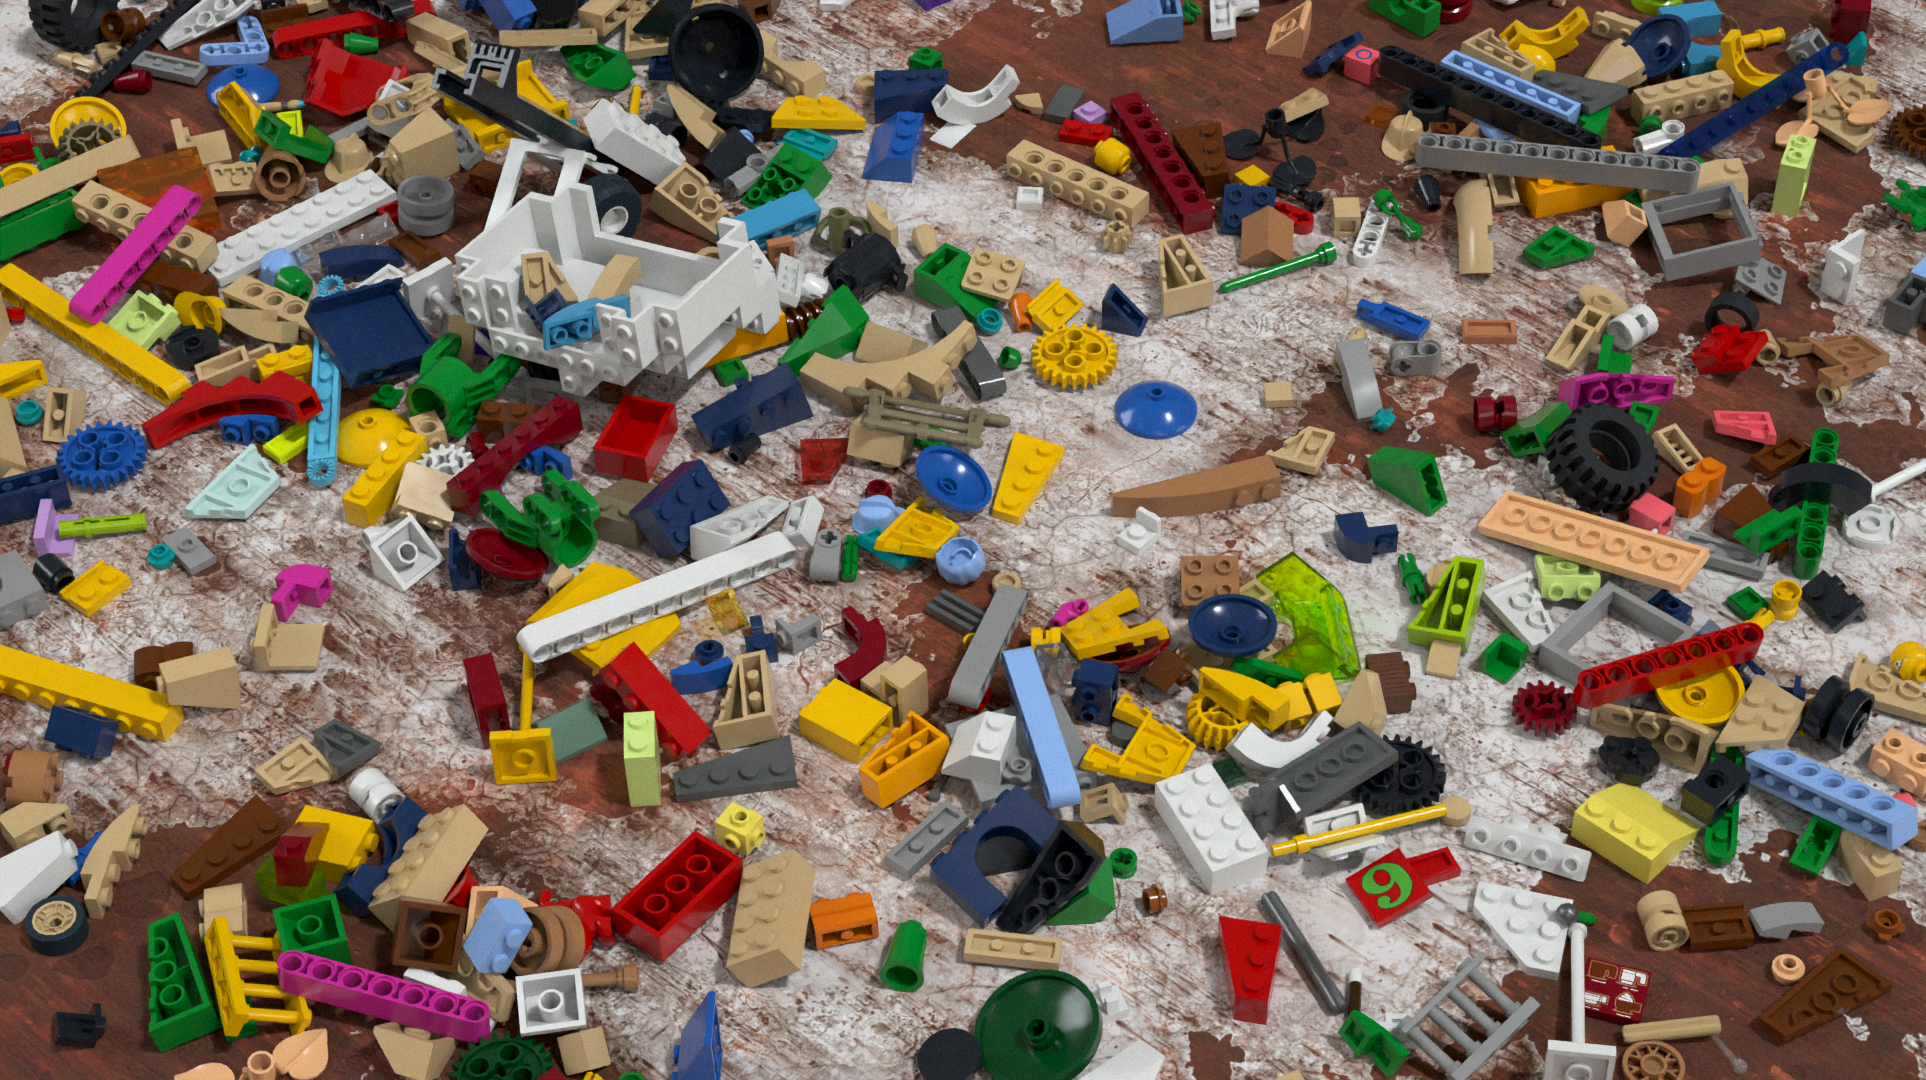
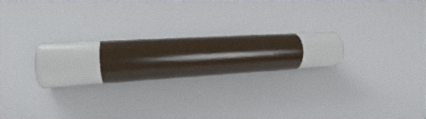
[1346,968,1363,1054]

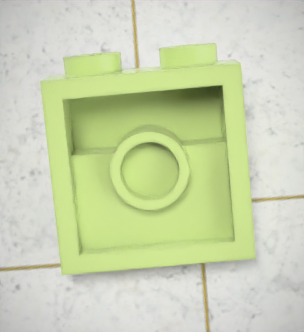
[107,290,182,350]
[1534,554,1601,601]

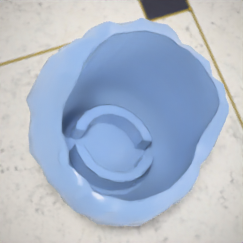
[935,536,986,586]

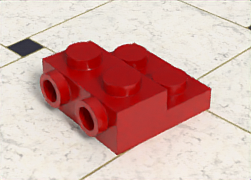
[1691,324,1769,375]

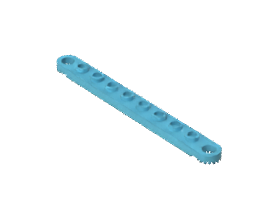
[307,275,346,487]

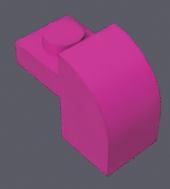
[271,564,333,623]

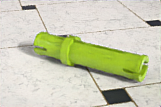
[58,513,147,539]

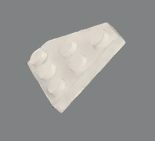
[1473,881,1573,981]

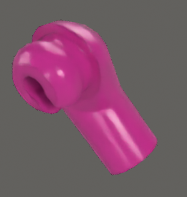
[1050,599,1089,628]

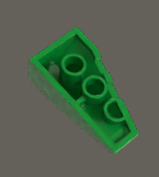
[559,43,637,90]
[778,285,870,378]

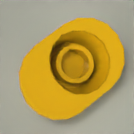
[174,291,228,336]

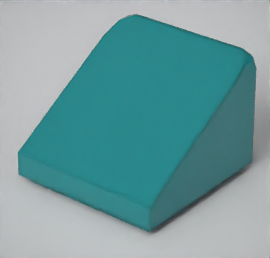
[1842,31,1867,66]

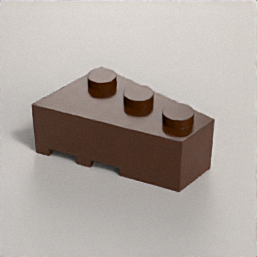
[1171,122,1230,199]

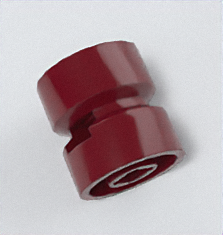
[1473,395,1517,432]

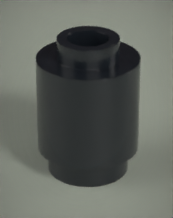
[33,553,75,593]

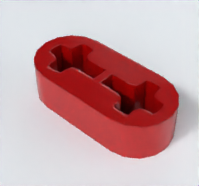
[1274,202,1314,235]

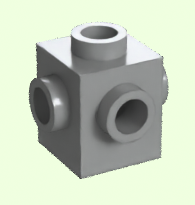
[1786,28,1831,70]

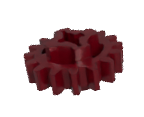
[1511,680,1577,738]

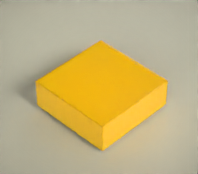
[1234,164,1270,186]

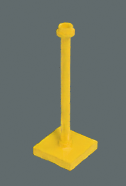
[489,645,557,785]

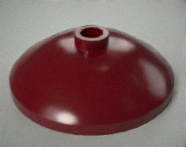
[465,528,549,581]
[1086,623,1171,674]

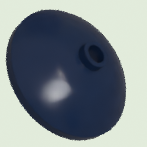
[1625,14,1691,80]
[1188,594,1277,658]

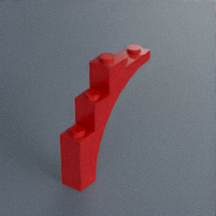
[141,370,323,450]

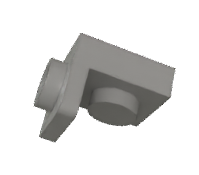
[775,613,822,655]

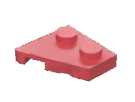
[1712,410,1777,445]

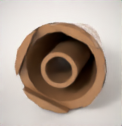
[254,145,306,202]

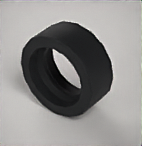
[1401,90,1449,129]
[1704,292,1760,333]

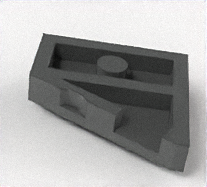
[314,719,380,777]

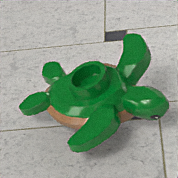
[1882,179,1926,233]

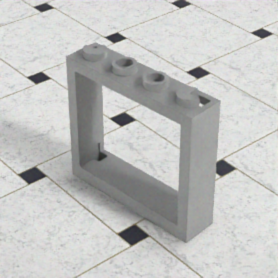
[1641,182,1764,281]
[1538,581,1697,708]

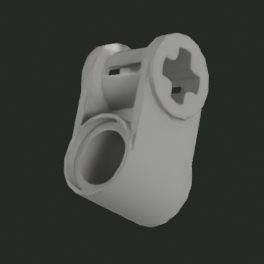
[1389,340,1442,376]
[810,528,842,582]

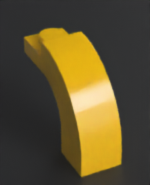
[1499,6,1590,59]
[1716,29,1789,109]

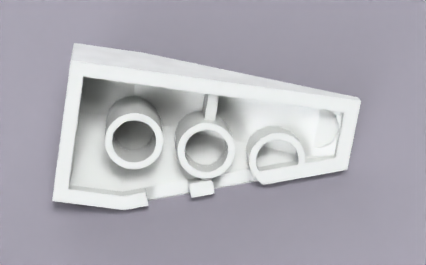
[690,495,789,560]

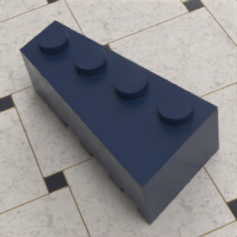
[691,362,814,452]

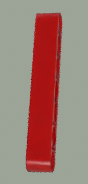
[272,0,437,59]
[1572,622,1764,709]

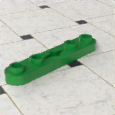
[1703,746,1742,866]

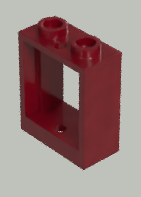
[462,652,511,750]

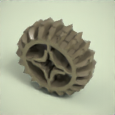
[57,117,121,182]

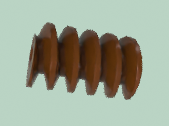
[783,295,829,341]

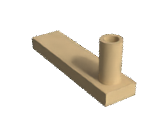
[499,28,598,63]

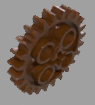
[1889,104,1926,161]

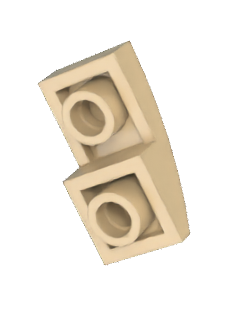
[866,199,899,248]

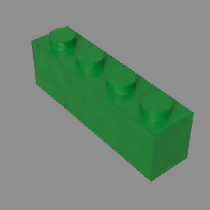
[0,188,88,262]

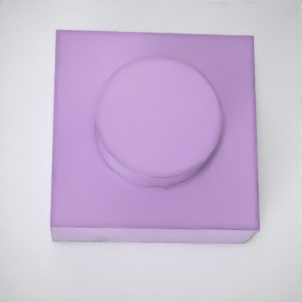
[1073,101,1108,124]

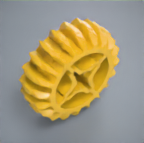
[1185,691,1266,753]

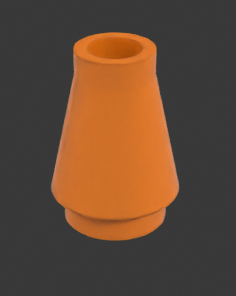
[1008,292,1033,333]

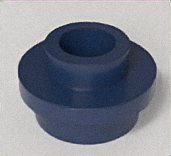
[694,640,724,666]

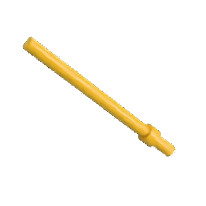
[1269,804,1447,857]

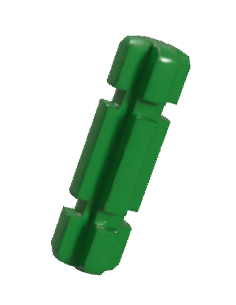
[841,534,859,582]

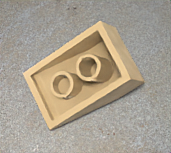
[847,404,926,468]

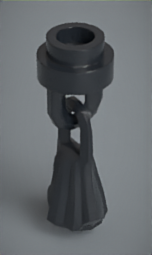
[1270,172,1325,212]

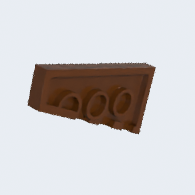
[170,794,291,901]
[1757,946,1893,1044]

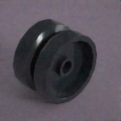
[1802,675,1875,753]

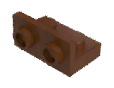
[260,3,311,46]

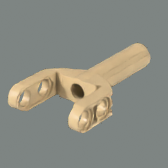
[367,64,500,126]

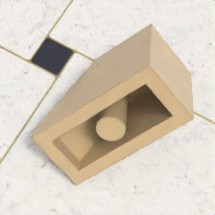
[42,386,87,442]
[1332,668,1387,736]

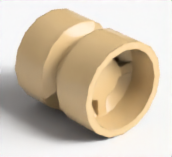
[1636,890,1690,952]

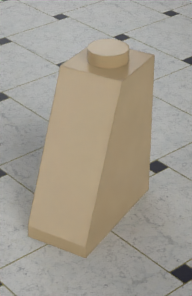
[155,646,242,709]

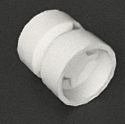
[1607,303,1659,351]
[349,768,405,824]

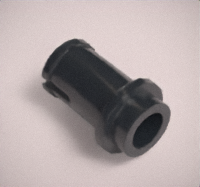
[728,433,762,464]

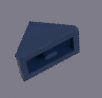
[1102,283,1149,337]

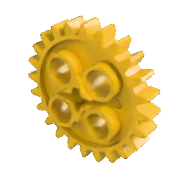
[1031,322,1118,390]

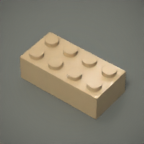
[367,804,489,932]
[726,849,816,988]

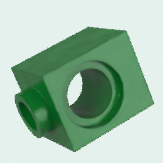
[909,46,943,70]

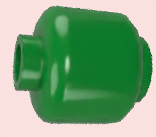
[274,266,313,301]

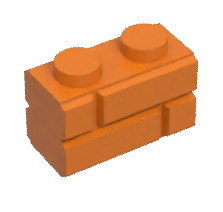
[809,892,879,949]

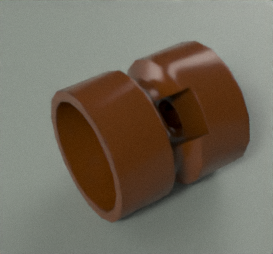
[100,7,146,42]

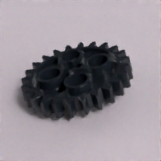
[1351,734,1446,816]

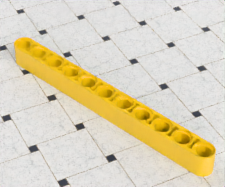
[0,263,191,406]

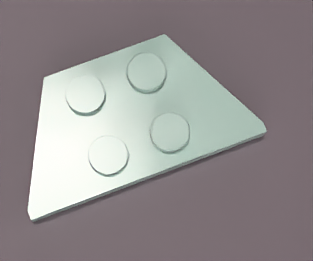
[184,444,281,519]

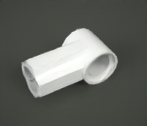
[1633,120,1685,155]

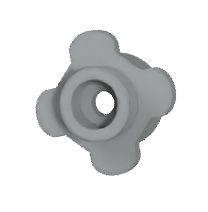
[1002,756,1036,786]

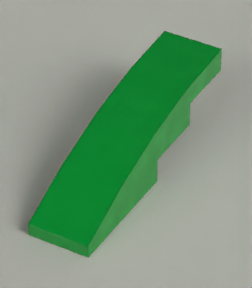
[1788,814,1847,877]

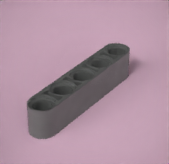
[931,305,1007,400]

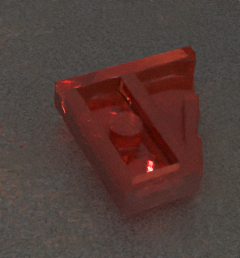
[800,438,849,485]

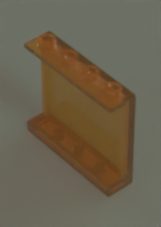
[96,146,222,245]

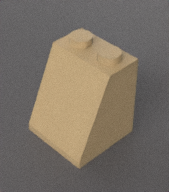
[389,107,461,186]

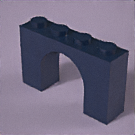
[929,784,1059,929]

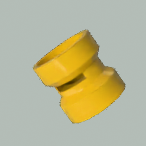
[1768,580,1802,621]
[1031,627,1061,656]

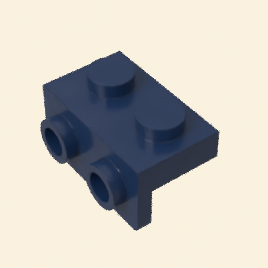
[523,288,570,334]

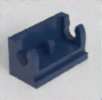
[449,529,481,591]

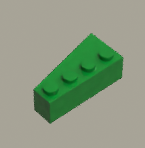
[148,912,222,1053]

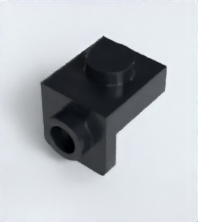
[53,1003,106,1048]

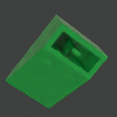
[741,142,833,209]
[914,243,1003,323]

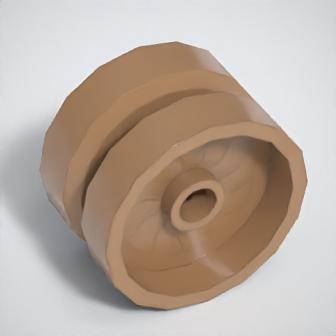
[510,905,585,976]

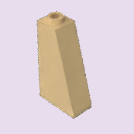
[405,12,471,64]

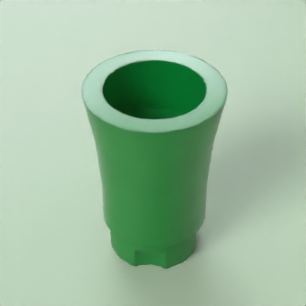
[880,920,927,993]

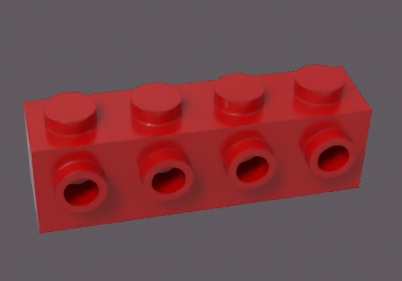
[598,641,712,761]

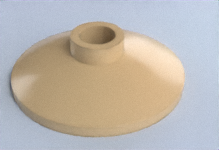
[1578,285,1629,317]

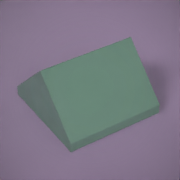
[531,698,608,765]

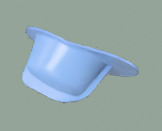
[258,248,309,287]
[852,495,906,534]

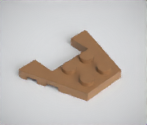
[1775,334,1890,389]

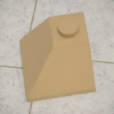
[373,1022,459,1080]

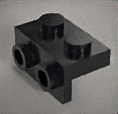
[1801,569,1867,634]

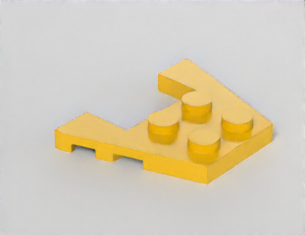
[1060,588,1169,660]
[1080,692,1196,785]

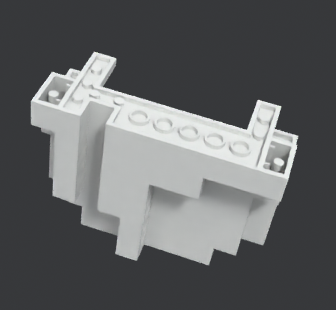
[454,181,781,397]

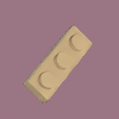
[963,928,1063,971]

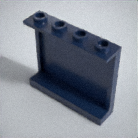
[304,277,436,390]

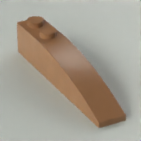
[1111,454,1281,518]

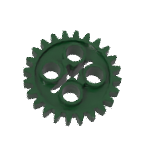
[448,1031,555,1080]

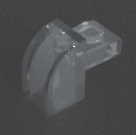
[1034,642,1083,697]

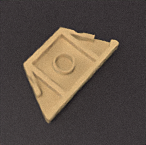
[1715,674,1806,753]

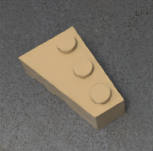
[1460,28,1536,83]
[1158,234,1213,317]
[713,650,780,751]

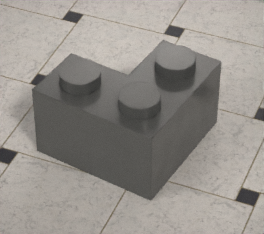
[1882,273,1926,335]

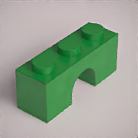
[1369,0,1441,38]

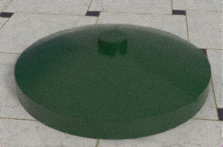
[974,969,1103,1080]

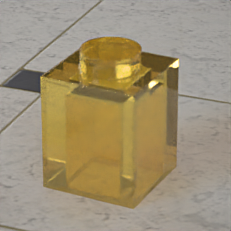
[705,587,750,636]

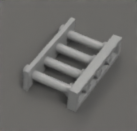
[1395,952,1540,1080]

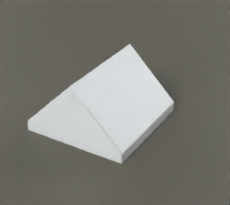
[368,514,445,592]

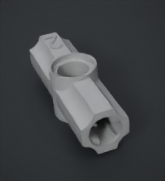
[723,143,783,198]

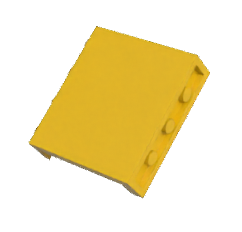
[442,59,570,155]

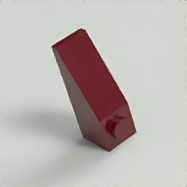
[273,821,330,887]

